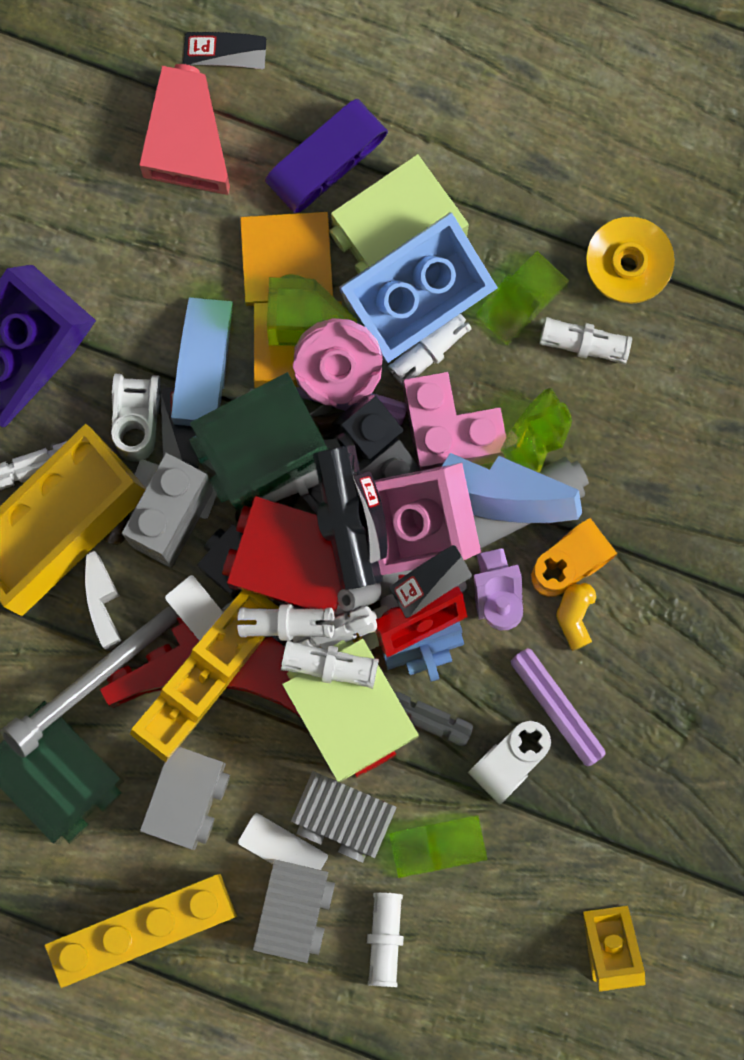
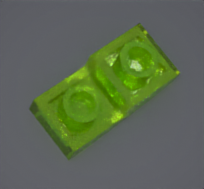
[501,388,572,473]

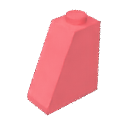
[139,64,230,195]

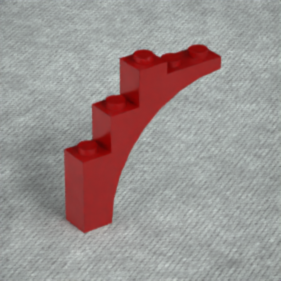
[100,616,396,778]

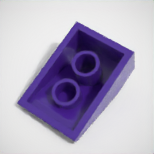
[0,265,96,427]

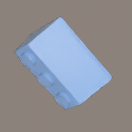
[339,212,498,363]

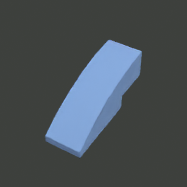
[171,297,233,429]
[442,453,582,523]

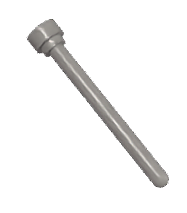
[0,606,179,758]

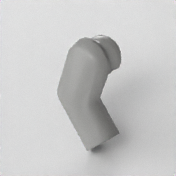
[338,583,381,611]

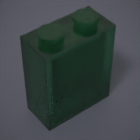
[189,372,328,511]
[0,701,125,844]

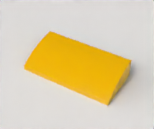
[0,424,146,616]

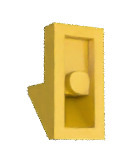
[583,906,645,992]

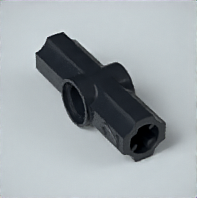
[313,445,382,590]

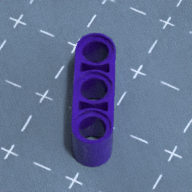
[265,99,388,214]

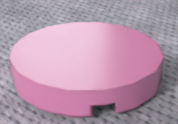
[293,318,383,406]

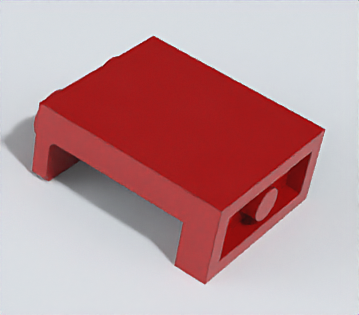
[222,496,341,617]

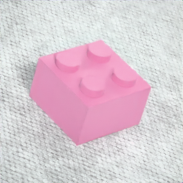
[374,463,481,575]

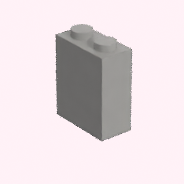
[122,453,214,569]

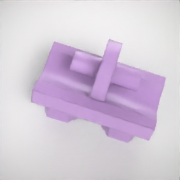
[474,549,523,631]

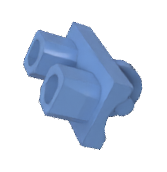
[382,622,464,682]

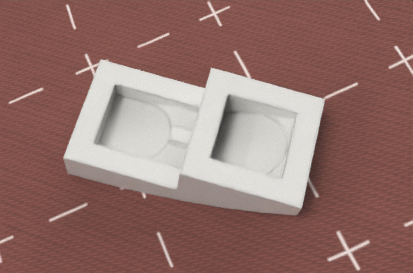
[85,551,123,651]

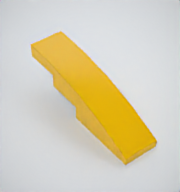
[130,590,279,763]

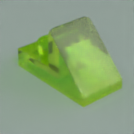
[476,251,569,345]
[389,815,488,878]

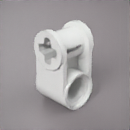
[111,374,161,462]
[468,721,551,805]

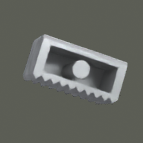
[291,771,397,863]
[253,860,335,963]

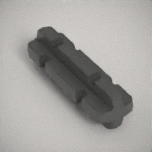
[394,692,473,746]

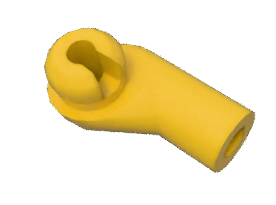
[556,583,596,651]

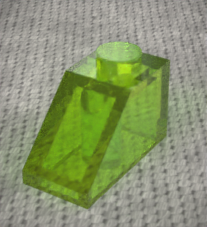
[267,274,357,346]

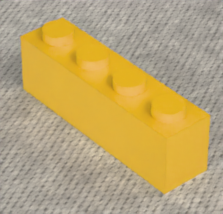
[45,874,237,988]

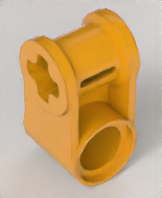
[531,518,618,597]

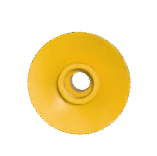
[586,217,675,304]

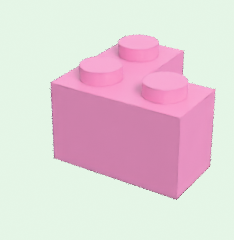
[403,372,509,470]

